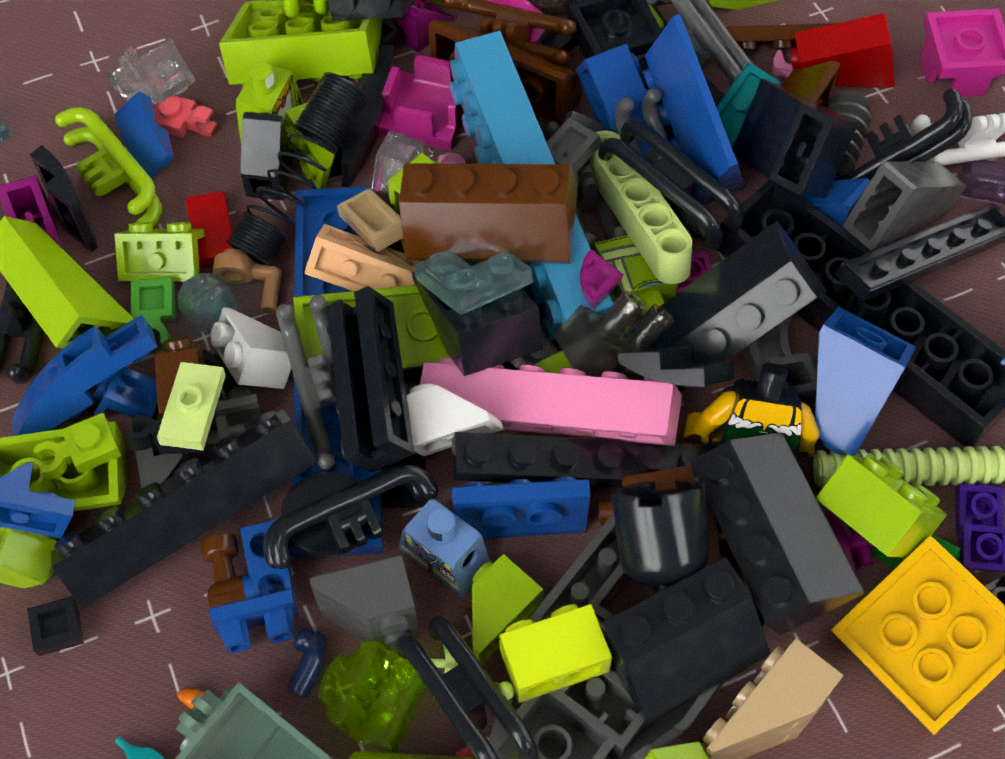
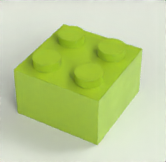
[816,454,948,557]

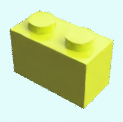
[499,604,612,703]

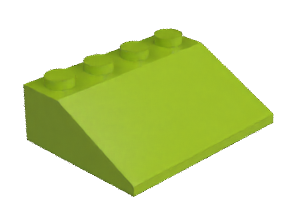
[219,0,382,86]

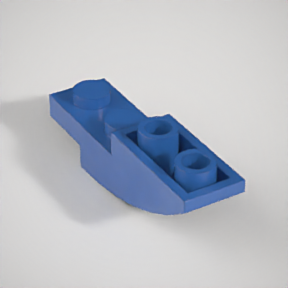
[11,315,158,436]

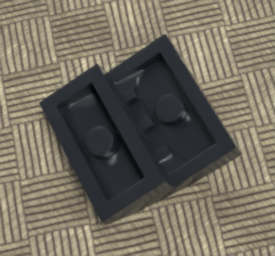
[30,145,98,252]
[618,346,735,387]

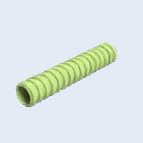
[813,446,1005,489]

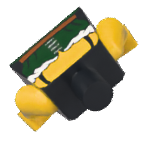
[684,363,820,462]

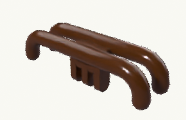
[442,0,577,65]

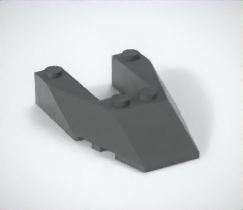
[488,513,765,759]

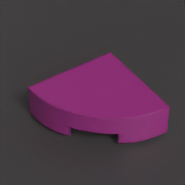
[579,249,623,309]

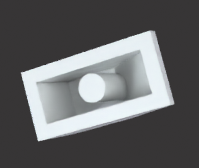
[406,384,503,456]

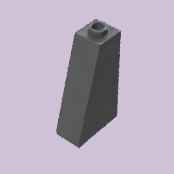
[842,162,967,251]

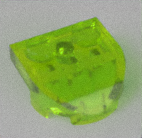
[319,641,426,753]

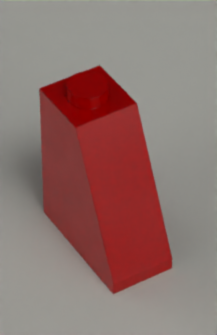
[789,13,895,88]

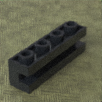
[327,286,415,472]

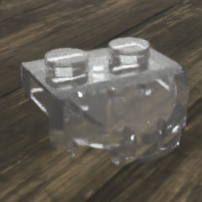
[108,38,196,104]

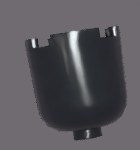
[611,480,709,593]

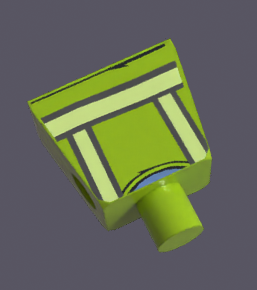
[594,235,678,317]

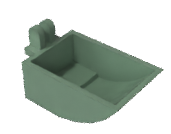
[175,682,332,759]

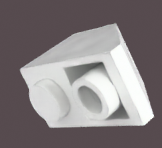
[211,307,291,389]

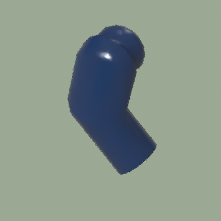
[287,628,327,698]

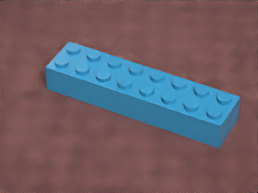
[449,31,614,352]

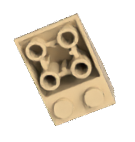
[701,638,844,759]

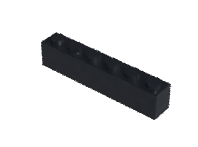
[51,409,317,609]

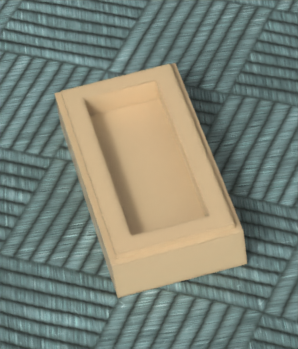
[337,188,403,253]

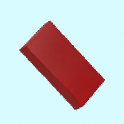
[186,191,234,268]

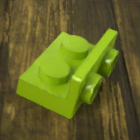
[114,222,204,281]

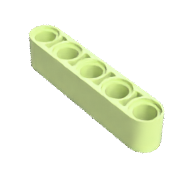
[589,130,692,284]

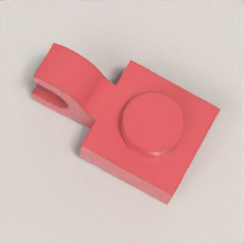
[153,93,218,138]

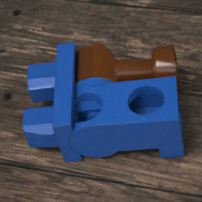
[200,519,299,654]

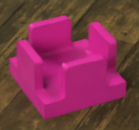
[920,8,1005,97]
[379,55,464,150]

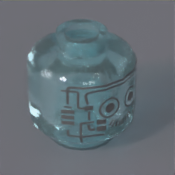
[177,272,239,333]

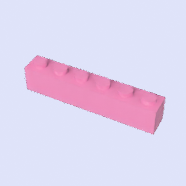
[420,358,682,446]

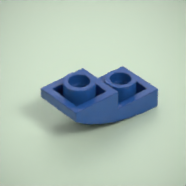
[115,91,174,178]

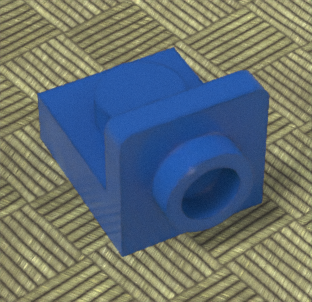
[92,367,157,418]

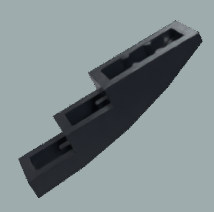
[341,45,394,187]

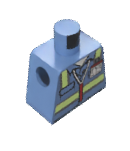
[398,499,490,600]

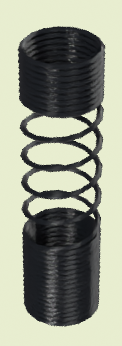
[226,72,368,266]

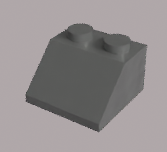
[310,555,420,650]

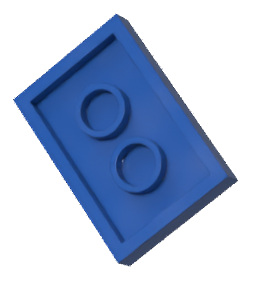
[452,477,590,539]

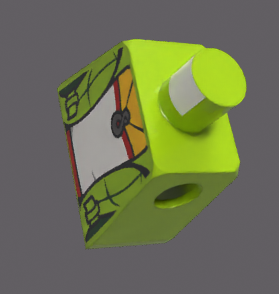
[236,62,304,143]

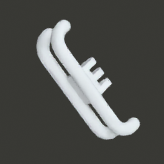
[910,113,1005,166]

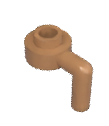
[212,249,282,314]

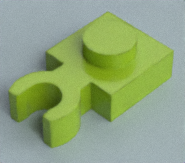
[33,413,122,480]

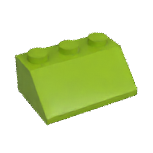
[0,421,129,511]

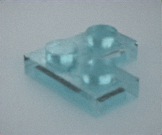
[414,250,533,315]

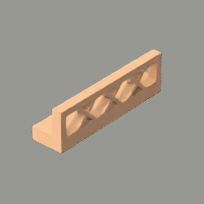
[304,224,431,291]

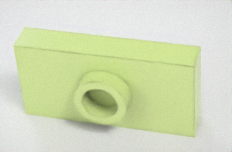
[157,362,226,450]

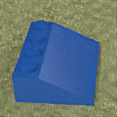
[643,14,745,205]

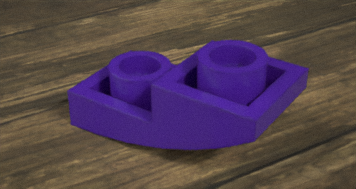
[955,483,1005,573]

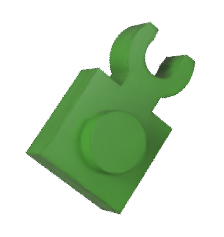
[131,277,176,346]

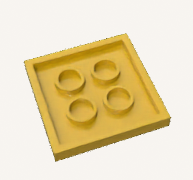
[831,535,1005,735]

